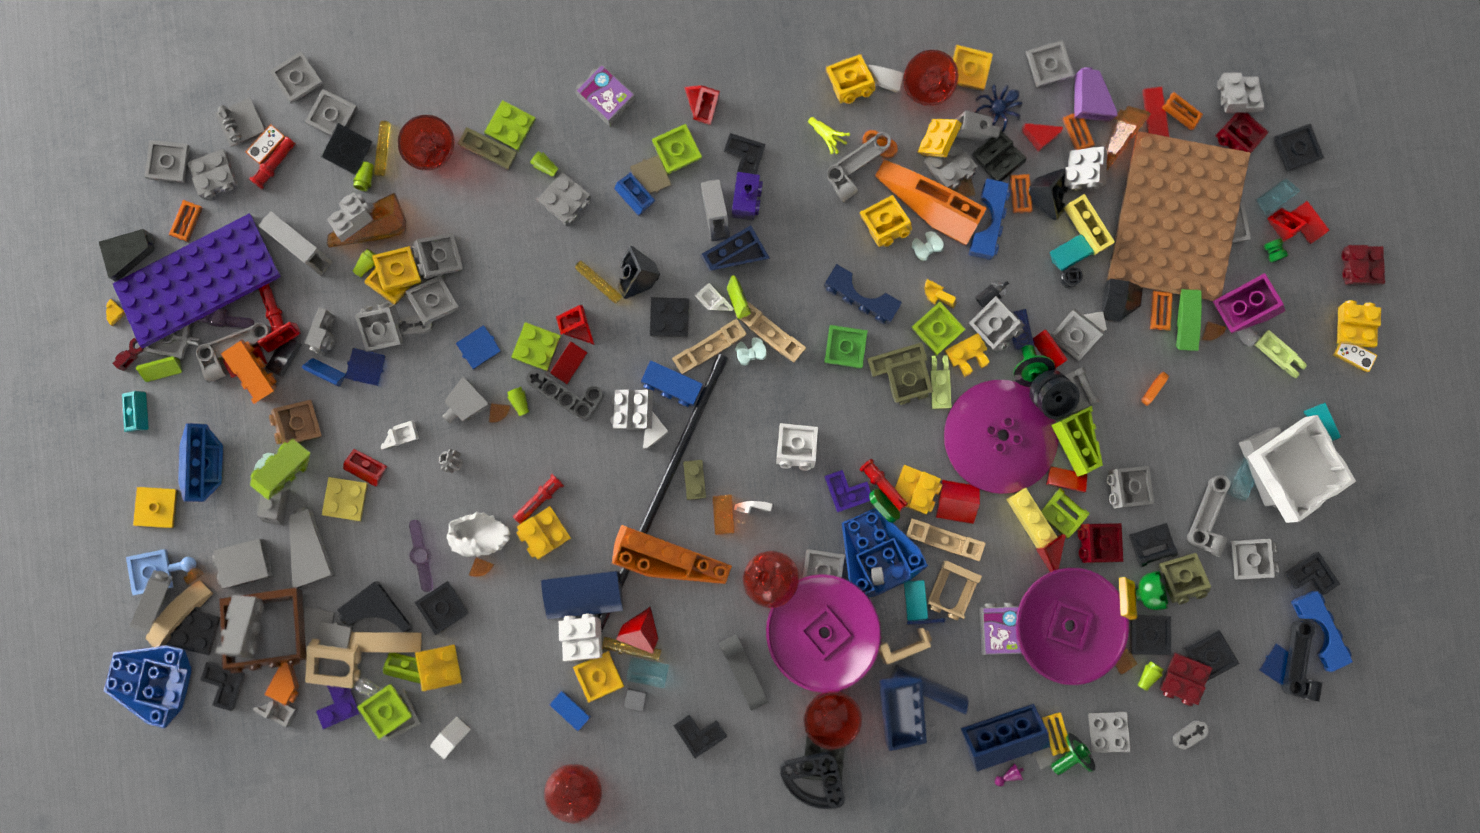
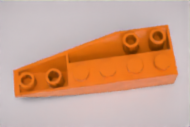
[875,160,987,246]
[612,525,732,584]

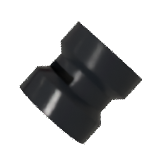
[1060,266,1083,288]

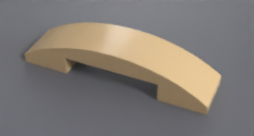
[735,301,806,363]
[672,318,747,375]
[906,518,986,562]
[146,580,213,647]
[348,632,422,652]

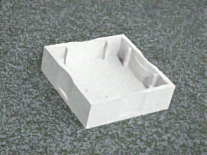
[1247,415,1356,523]

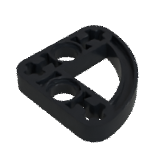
[780,752,845,809]

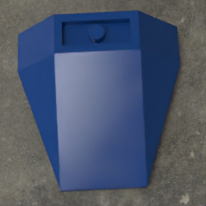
[842,508,928,597]
[104,646,192,728]

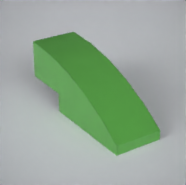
[1176,289,1202,351]

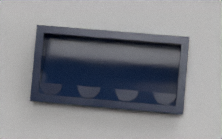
[541,571,624,620]
[890,664,968,715]
[880,677,927,751]

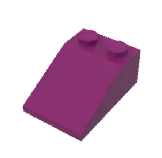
[1213,273,1285,334]

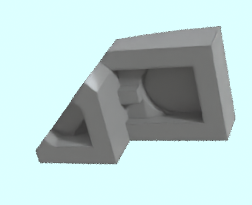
[253,701,298,728]

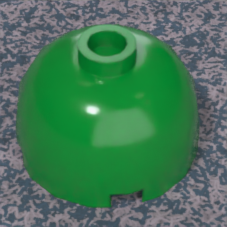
[1135,571,1169,611]

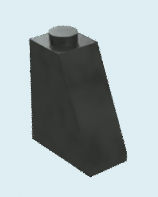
[99,229,155,281]

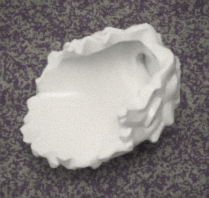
[447,512,510,557]

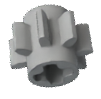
[439,449,463,474]

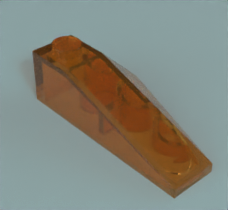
[1106,106,1151,172]
[327,193,406,248]

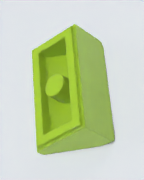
[727,275,751,319]
[136,356,182,382]
[383,652,421,684]

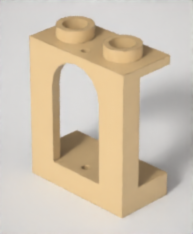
[927,561,982,621]
[879,627,932,665]
[305,639,362,688]

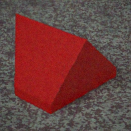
[684,85,720,125]
[556,305,595,345]
[1036,534,1066,572]
[616,606,658,654]

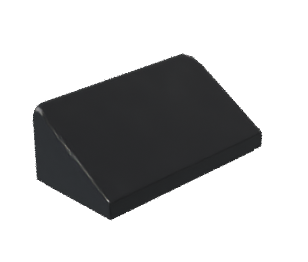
[265,339,302,377]

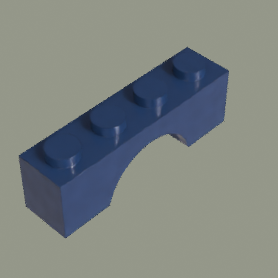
[824,264,902,325]

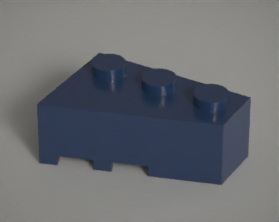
[700,225,770,271]

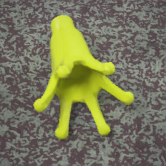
[808,117,850,154]

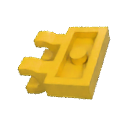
[944,333,990,377]

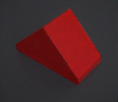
[1022,123,1063,152]
[1267,207,1308,242]

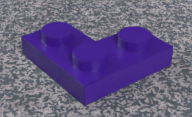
[824,470,871,513]
[316,685,361,729]

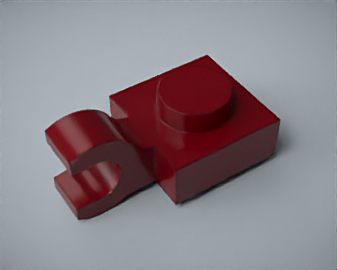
[112,338,144,371]

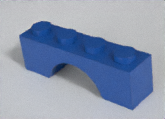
[968,179,1011,260]
[1291,591,1353,672]

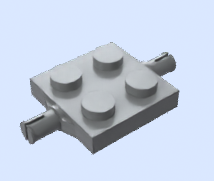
[144,323,201,359]

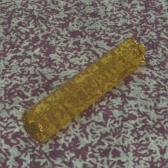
[374,121,391,177]
[575,260,622,303]

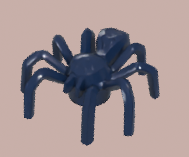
[974,85,1023,132]

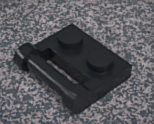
[1129,523,1178,568]

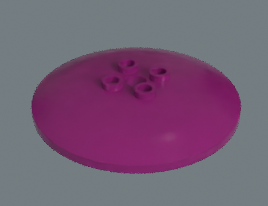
[944,380,1058,494]
[1016,568,1129,685]
[766,574,881,692]

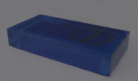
[1012,309,1034,350]

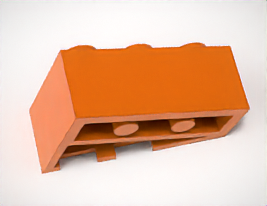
[221,339,277,404]

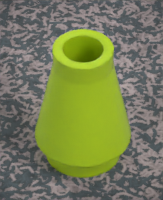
[530,151,559,177]
[353,162,374,192]
[352,248,376,277]
[507,386,530,416]
[1137,661,1164,691]

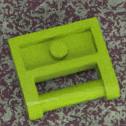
[1041,488,1090,539]

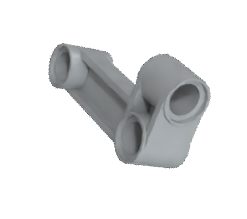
[827,132,891,202]
[196,323,271,383]
[1187,475,1230,557]

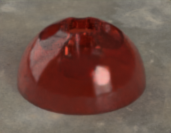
[903,49,959,106]
[397,115,455,171]
[743,551,799,608]
[804,691,862,749]
[544,764,602,823]

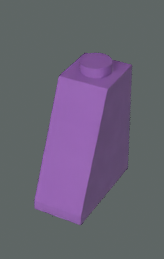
[1074,67,1117,122]

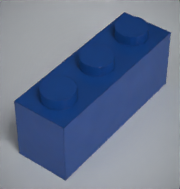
[641,360,703,408]

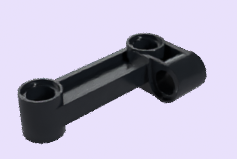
[1281,620,1323,702]

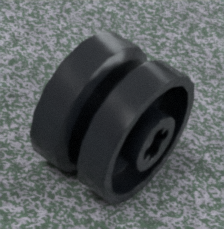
[1029,370,1080,420]

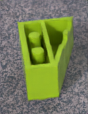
[1051,406,1103,477]
[250,439,311,500]

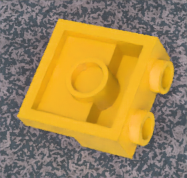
[826,54,875,104]
[860,195,912,247]
[1337,300,1381,348]
[894,465,942,515]
[516,506,572,560]

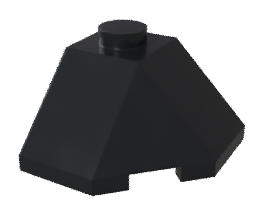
[1029,169,1068,220]
[618,246,660,299]
[1102,279,1143,322]

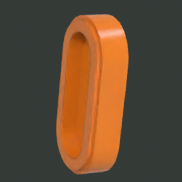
[862,130,898,159]
[1141,372,1169,406]

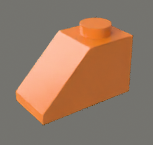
[264,662,299,705]

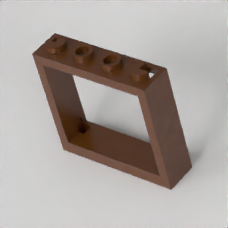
[219,587,307,674]

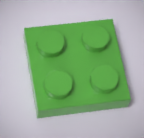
[824,325,868,369]

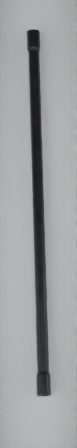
[598,354,728,633]

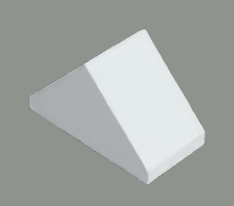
[643,411,669,450]
[430,717,471,759]

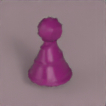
[994,763,1024,787]

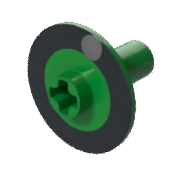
[1013,345,1056,387]
[1051,733,1096,776]

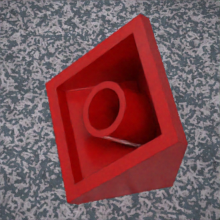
[935,480,980,524]

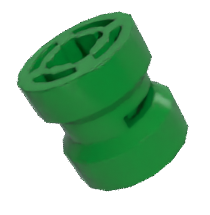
[1264,238,1289,263]

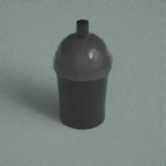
[975,281,1009,308]

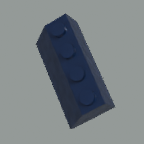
[961,704,1050,772]

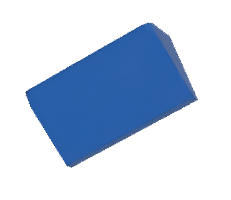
[614,173,655,216]
[302,358,346,387]
[550,690,591,731]

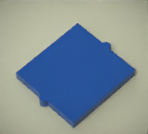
[456,325,501,370]

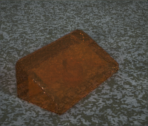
[712,495,735,535]

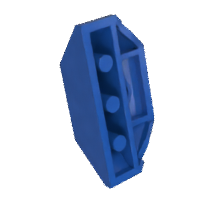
[178,423,223,502]

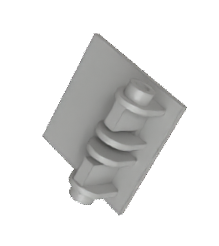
[215,98,265,147]
[1088,711,1131,753]

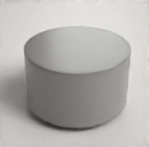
[871,567,884,586]

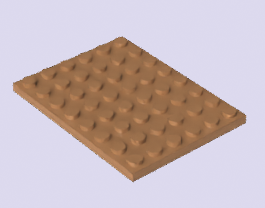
[1107,131,1250,301]

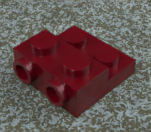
[1215,112,1269,154]
[1341,245,1385,285]
[1078,523,1124,563]
[1160,652,1212,707]

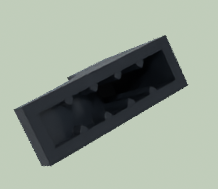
[337,581,413,633]

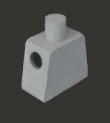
[955,110,1000,142]
[442,377,491,424]
[257,488,290,525]

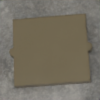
[630,155,671,194]

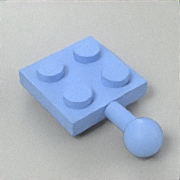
[126,549,196,595]

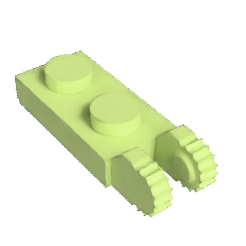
[1255,330,1307,378]
[930,355,952,409]

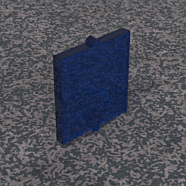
[345,348,386,386]
[907,618,945,625]
[1259,644,1289,685]

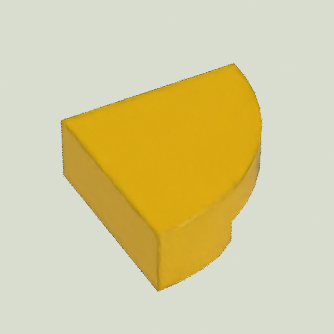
[924,279,944,305]
[936,290,957,309]
[106,299,125,326]

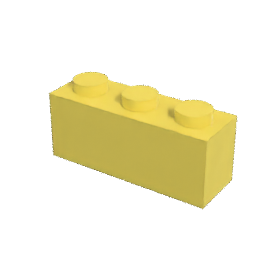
[1064,194,1115,256]
[1006,488,1057,548]

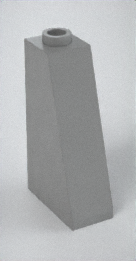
[259,212,333,276]
[1239,427,1281,508]
[289,507,335,589]

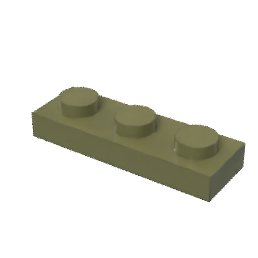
[458,127,517,170]
[867,342,928,377]

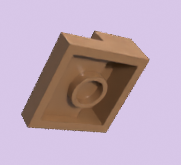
[269,400,322,445]

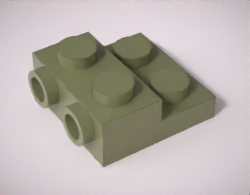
[885,355,933,405]
[1159,553,1211,605]

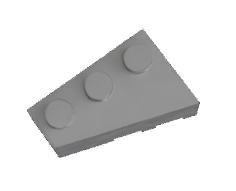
[216,595,264,659]

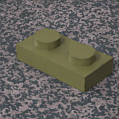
[683,460,706,500]

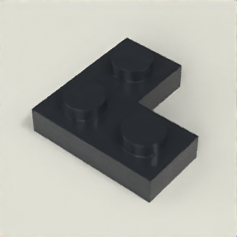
[724,133,766,176]
[1285,552,1340,595]
[200,661,245,711]
[673,714,727,758]

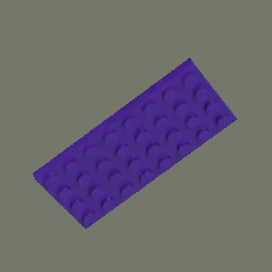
[113,213,281,349]

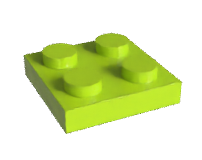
[484,100,536,152]
[652,123,702,174]
[911,302,966,355]
[511,322,561,372]
[357,684,413,739]

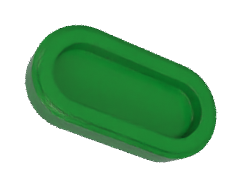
[869,489,900,523]

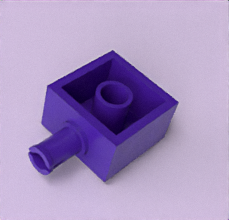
[732,172,763,221]

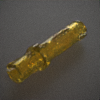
[602,636,661,662]

